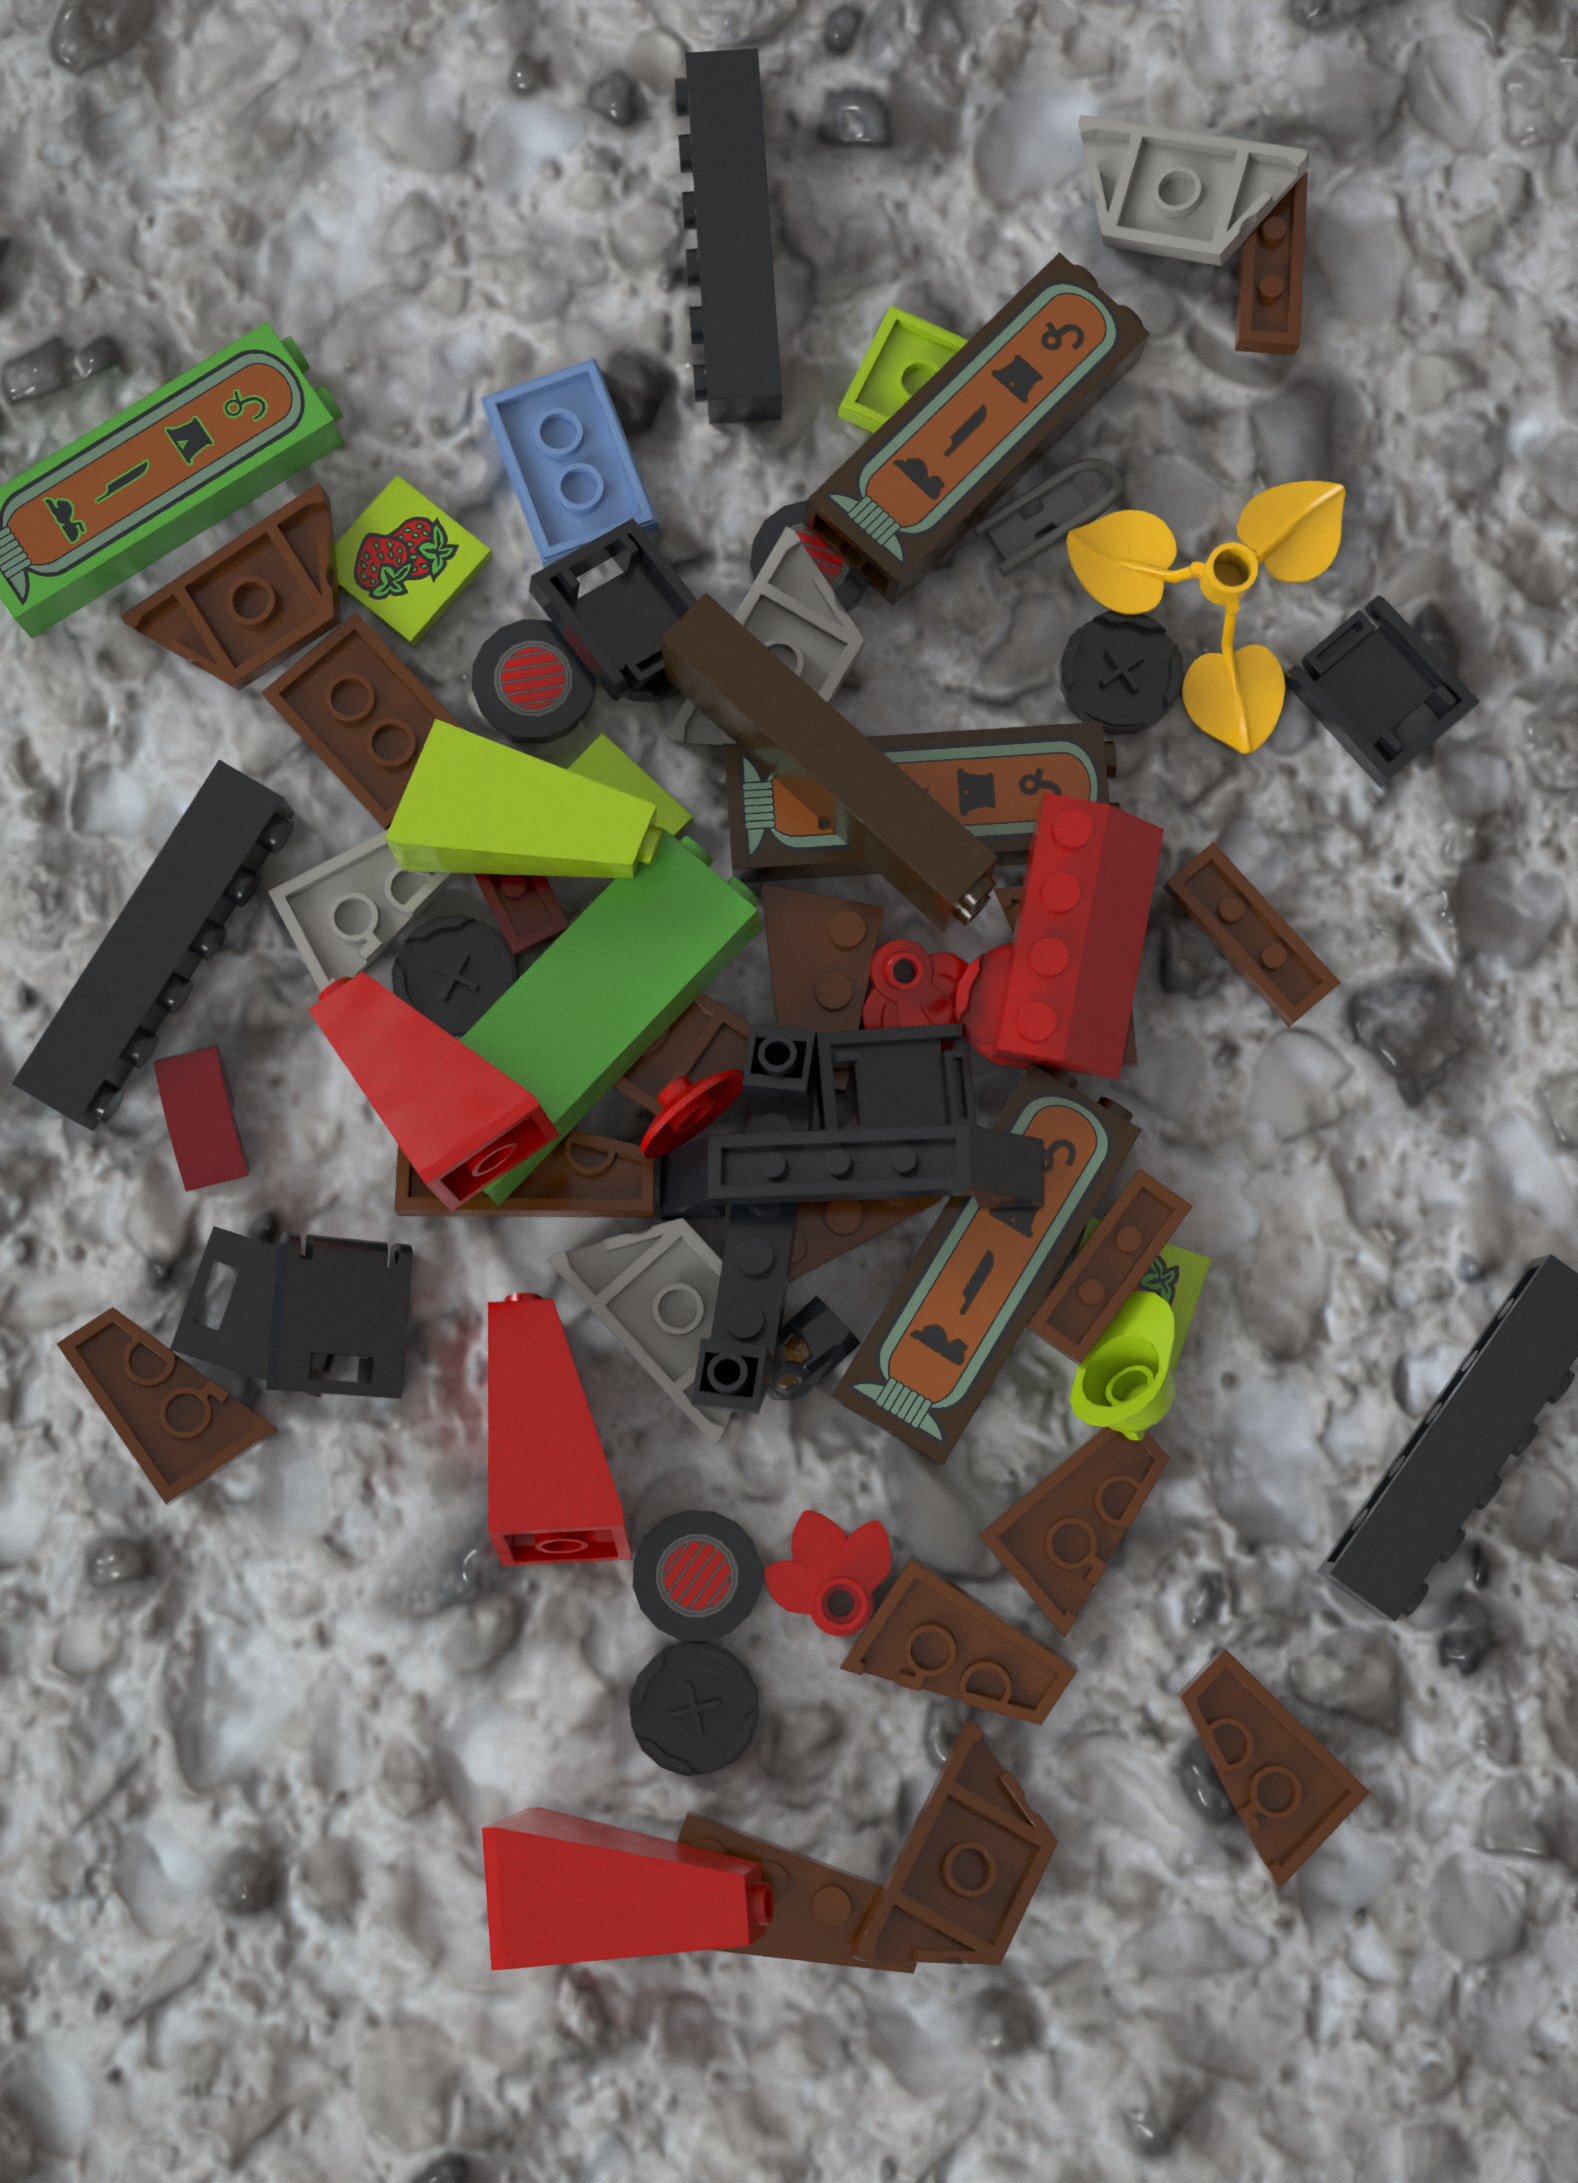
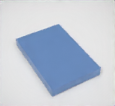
[480,358,659,568]

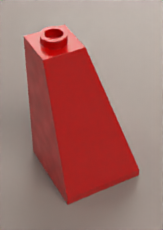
[308,971,560,1212]
[488,1293,632,1566]
[482,1807,774,1970]

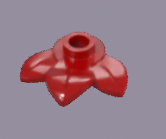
[861,939,969,1052]
[764,1510,891,1637]

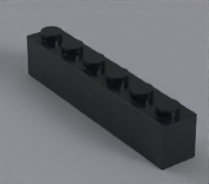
[675,48,782,424]
[11,760,295,1131]
[1316,1254,1578,1622]

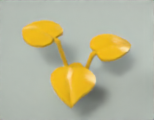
[1066,481,1346,754]

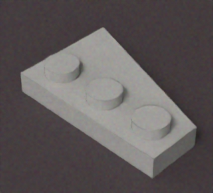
[268,829,459,992]

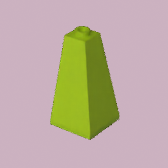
[385,719,664,879]

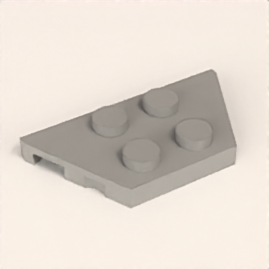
[1078,115,1309,266]
[664,526,866,746]
[547,1218,732,1446]

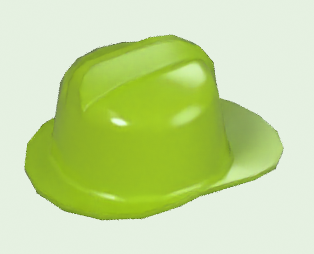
[1070,1290,1177,1441]

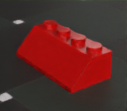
[991,792,1164,1080]

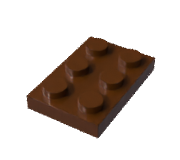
[261,612,463,831]

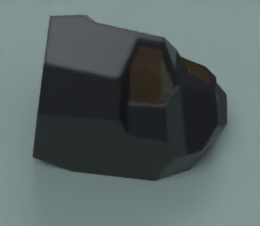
[766,1295,861,1400]

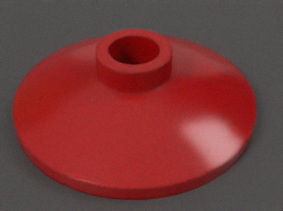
[640,1069,744,1159]

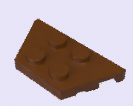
[121,483,341,691]
[571,911,751,1116]
[849,1721,1058,1965]

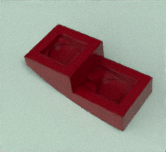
[154,1044,251,1192]

